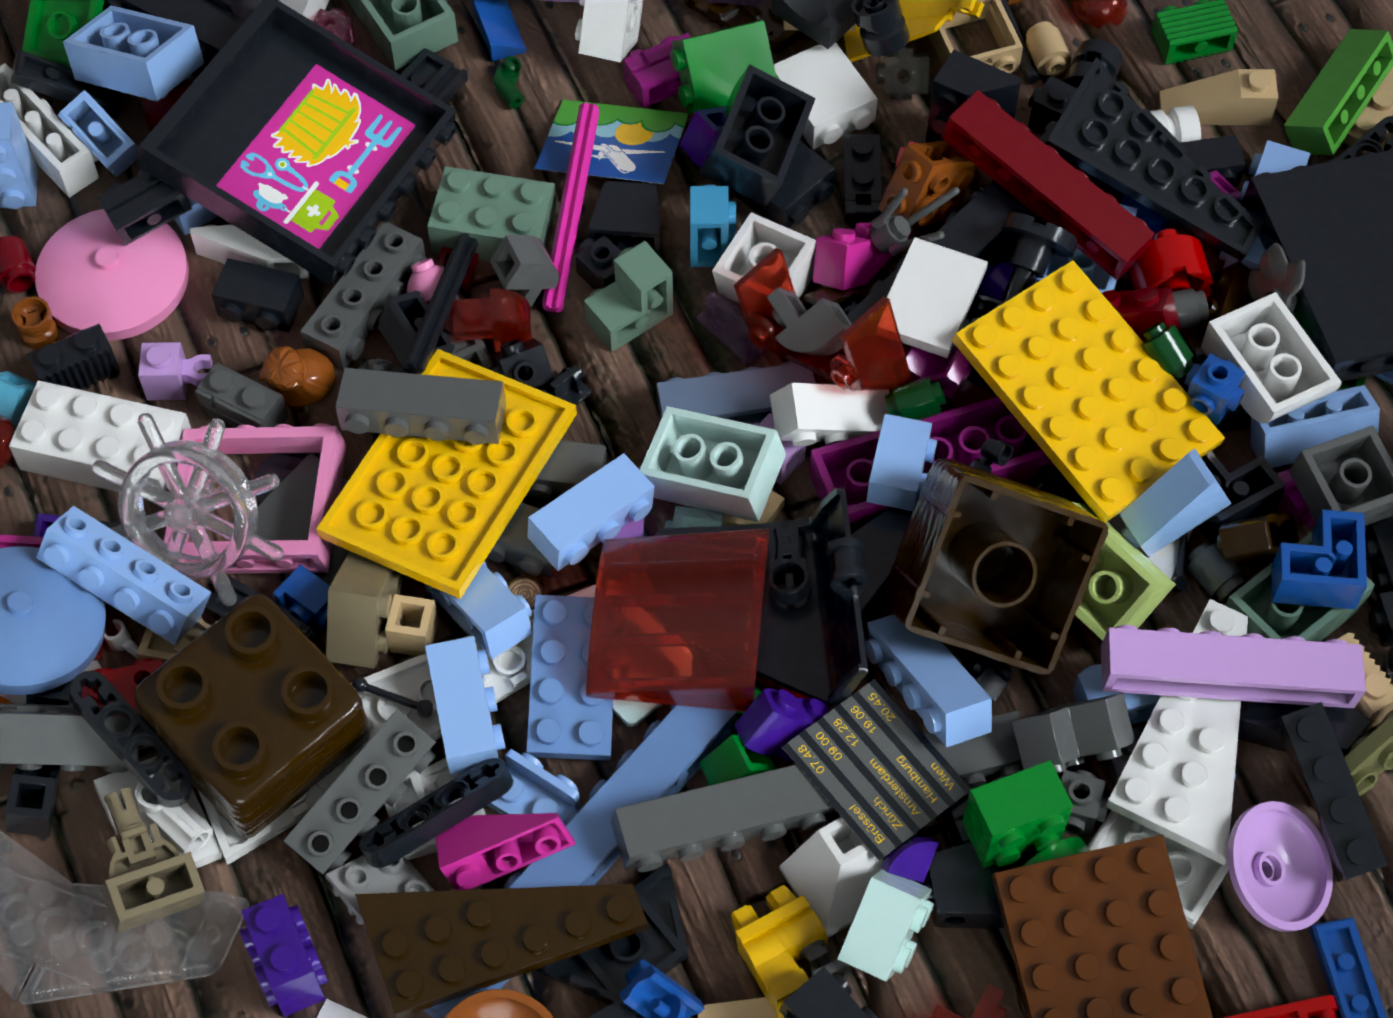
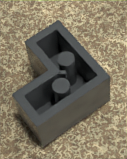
[1012,693,1135,773]

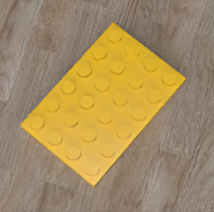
[952,260,1225,523]
[316,349,577,599]

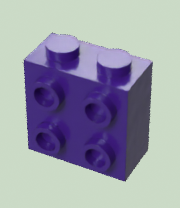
[239,894,328,1017]

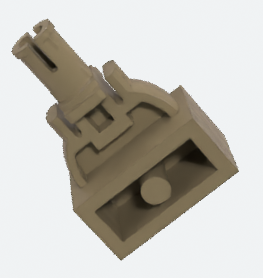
[102,788,205,933]

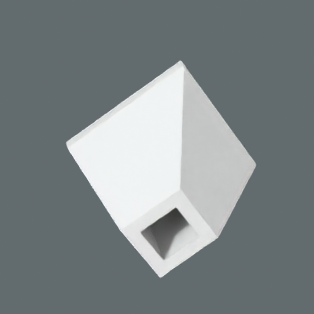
[779,817,884,937]

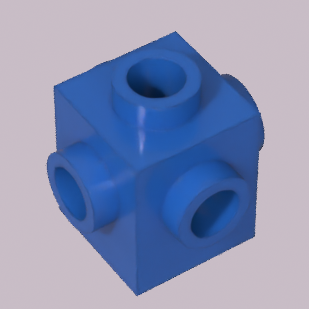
[1184,353,1246,425]

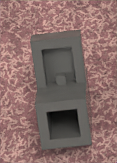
[490,235,559,314]
[767,287,859,357]

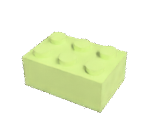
[1072,502,1176,641]

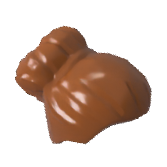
[259,346,336,407]

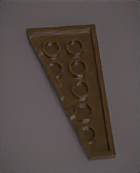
[355,884,648,1018]

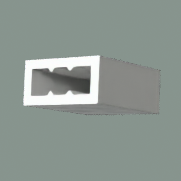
[774,43,878,149]

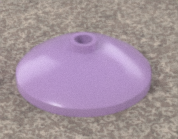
[1227,801,1333,932]

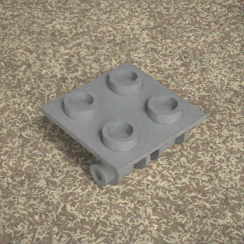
[325,855,434,930]

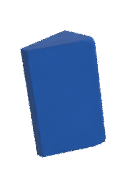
[471,0,526,61]

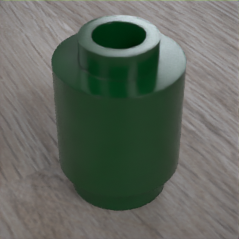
[1140,321,1194,380]
[885,376,947,421]

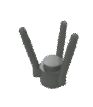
[870,187,960,257]

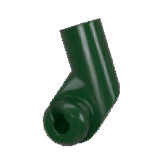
[492,56,525,109]

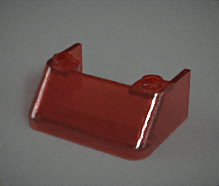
[734,248,911,391]

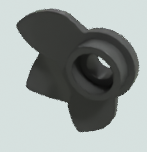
[1248,243,1306,313]

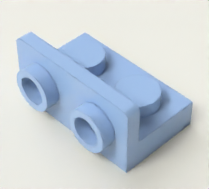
[487,749,581,821]

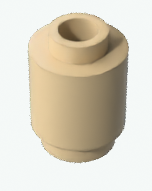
[1026,21,1071,76]

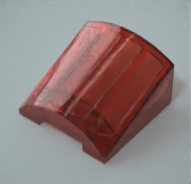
[586,528,769,711]

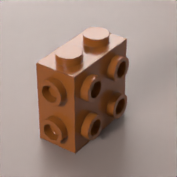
[878,140,977,228]

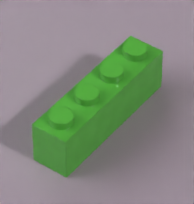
[1284,29,1393,156]

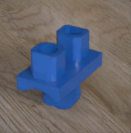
[619,959,705,1018]

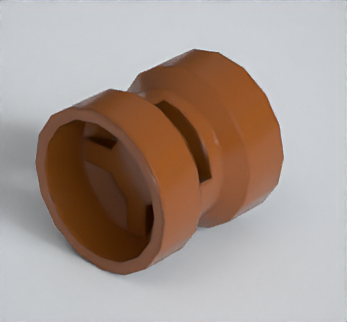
[11,297,58,349]

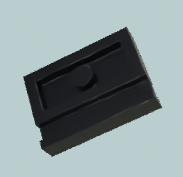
[401,48,468,104]

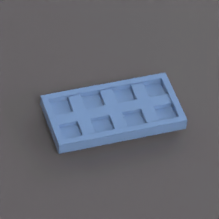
[527,595,617,761]

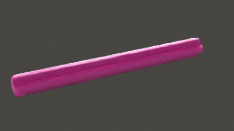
[542,103,600,313]

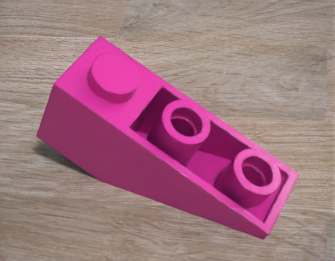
[813,223,915,291]
[435,813,575,890]

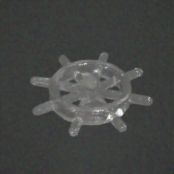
[92,413,284,606]

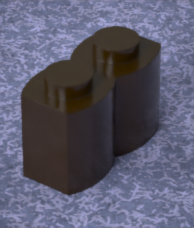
[1217,512,1299,562]

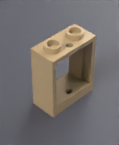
[928,0,1023,73]

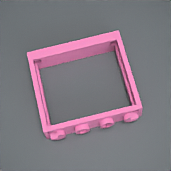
[161,423,347,574]

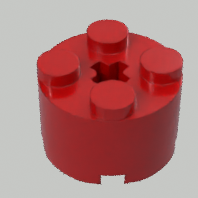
[1128,229,1213,298]

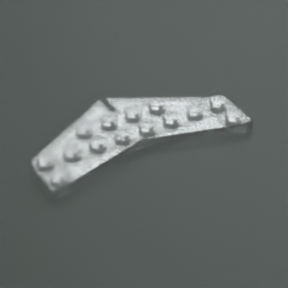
[0,830,250,1006]

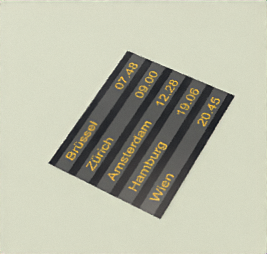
[782,679,971,861]

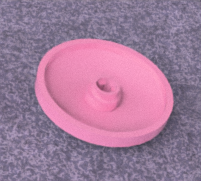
[35,209,189,341]

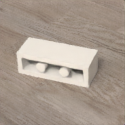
[770,383,890,446]

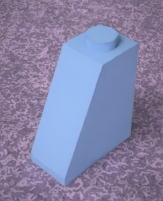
[1120,449,1231,557]

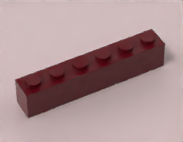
[942,90,1155,281]

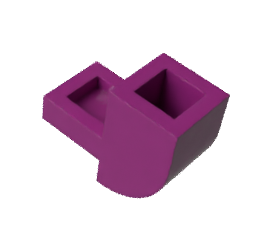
[885,342,971,400]

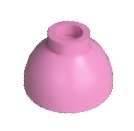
[407,258,444,304]

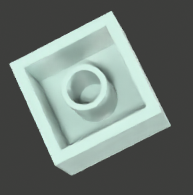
[837,869,934,982]

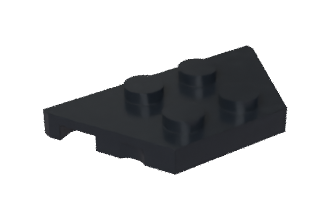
[536,863,688,1005]

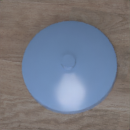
[0,546,106,695]

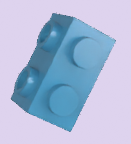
[690,184,736,267]

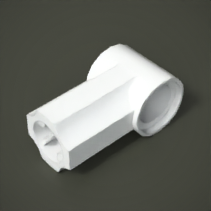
[135,774,213,855]

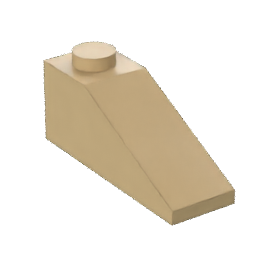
[1158,69,1278,126]

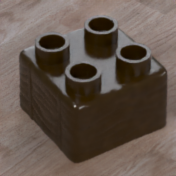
[883,458,1108,675]
[134,594,370,839]

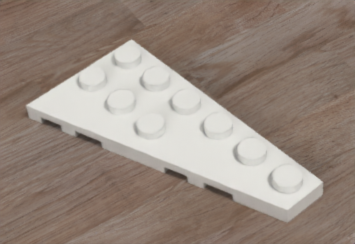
[1106,599,1248,865]

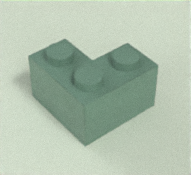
[584,241,673,352]

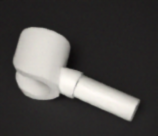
[104,619,139,658]

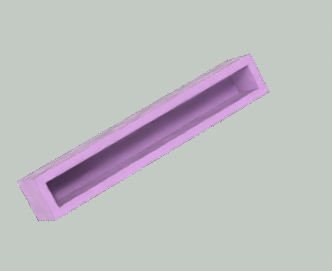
[1101,625,1366,708]

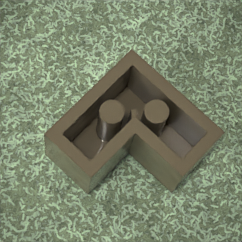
[326,551,402,668]

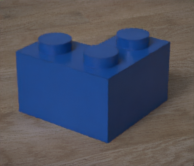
[1271,510,1367,609]

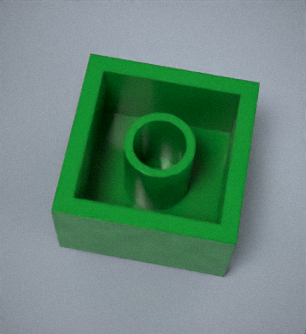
[962,760,1073,868]

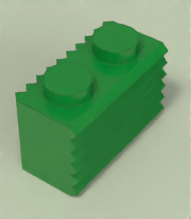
[1151,0,1238,65]

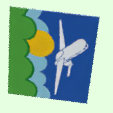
[534,99,689,184]

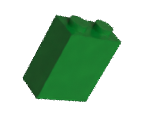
[670,20,777,113]

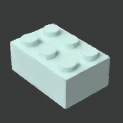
[640,406,786,522]

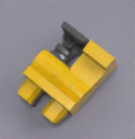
[731,885,851,1018]

